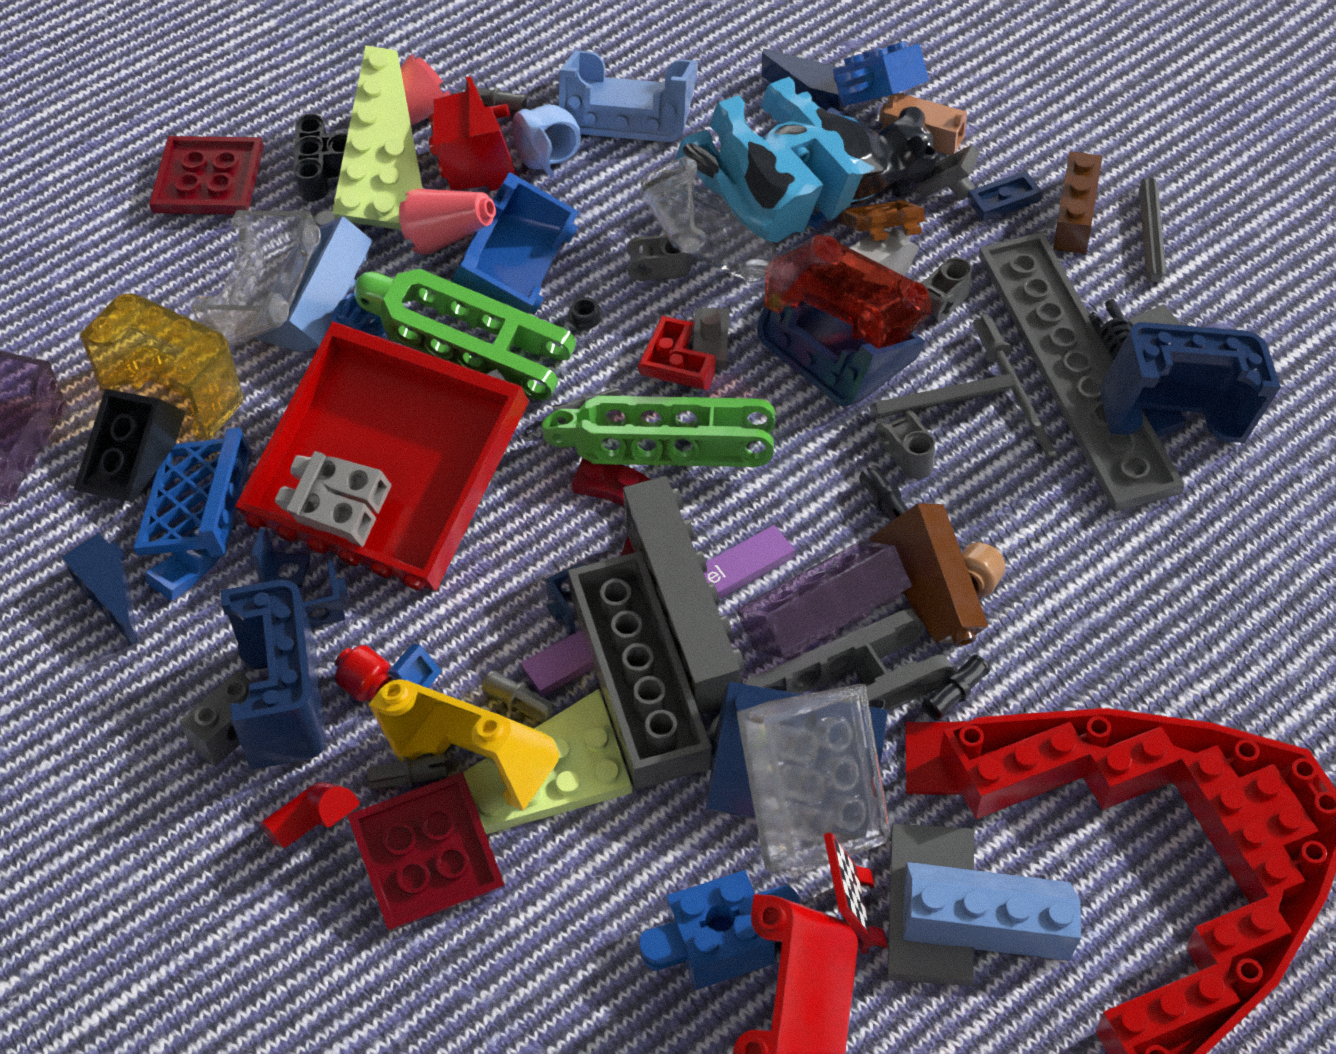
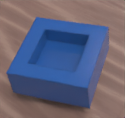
[388,644,442,688]

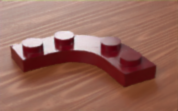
[572,457,650,556]

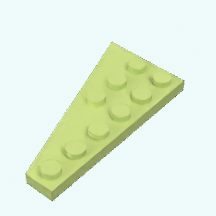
[332,46,423,230]
[463,689,632,834]

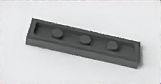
[869,373,1015,419]

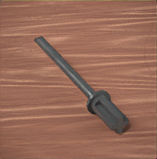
[972,314,1057,458]

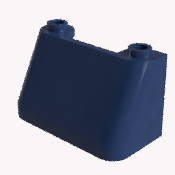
[757,266,925,406]

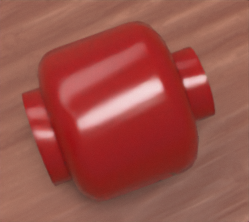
[334,645,392,702]

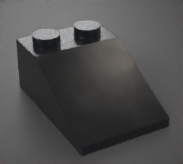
[73,389,186,503]

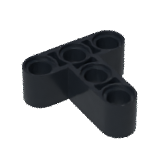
[293,114,348,202]

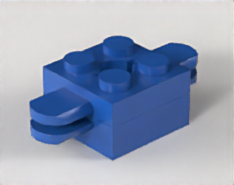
[833,41,929,106]
[639,870,800,990]

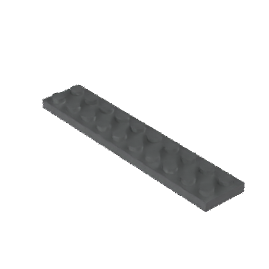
[979,232,1184,512]

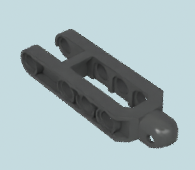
[710,609,955,748]

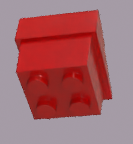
[429,76,518,191]

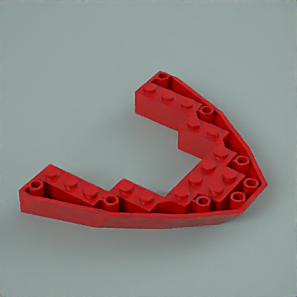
[939,708,1336,1054]

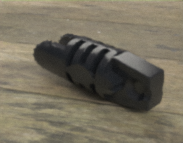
[1088,298,1131,361]

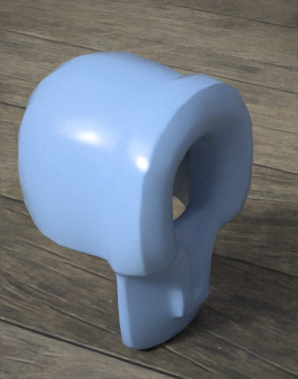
[512,104,581,177]

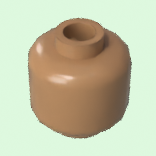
[961,542,1005,598]

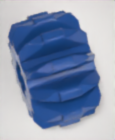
[331,293,387,339]

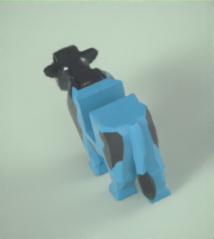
[676,77,938,243]

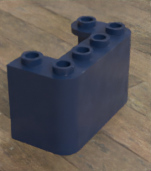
[1100,322,1281,443]
[221,580,327,770]

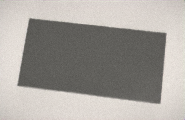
[887,824,974,986]

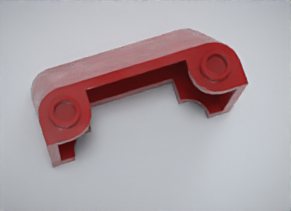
[733,894,858,1054]

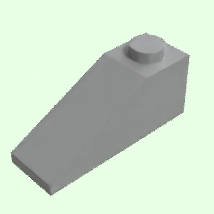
[835,227,920,283]

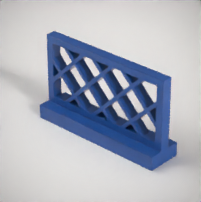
[134,427,252,557]

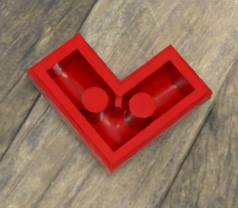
[638,316,716,391]
[260,781,360,848]

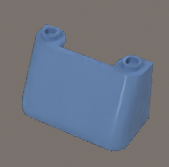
[559,50,698,142]

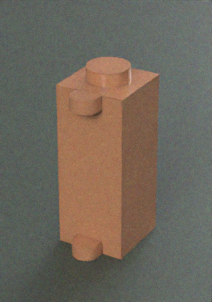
[879,93,967,155]

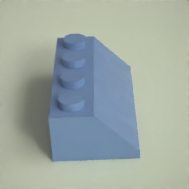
[252,216,372,352]
[903,862,1081,961]

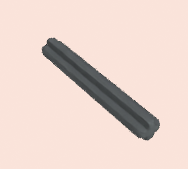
[1139,178,1166,283]

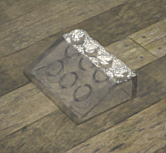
[737,684,892,878]

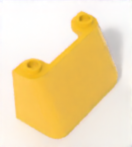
[368,679,559,811]

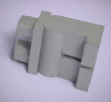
[275,451,392,547]

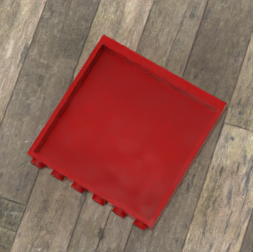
[235,321,529,592]

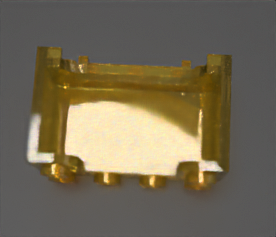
[79,293,244,440]

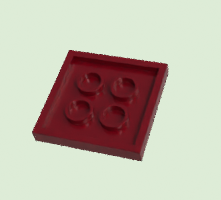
[149,136,264,215]
[347,772,505,932]

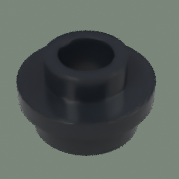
[568,297,602,329]

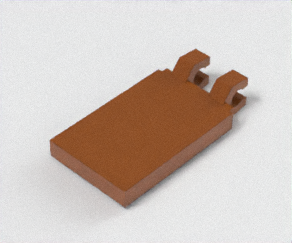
[838,200,925,241]

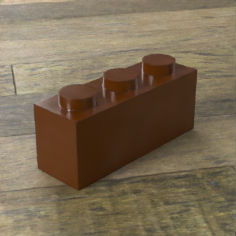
[1053,151,1103,254]

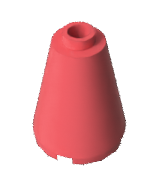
[400,54,451,126]
[399,188,496,255]

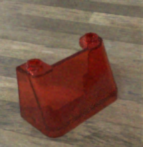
[764,235,931,349]

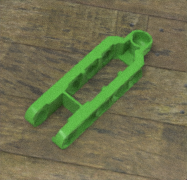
[354,268,576,401]
[542,396,775,467]

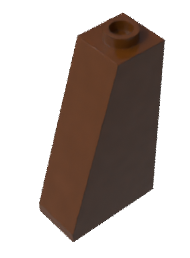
[869,503,989,647]

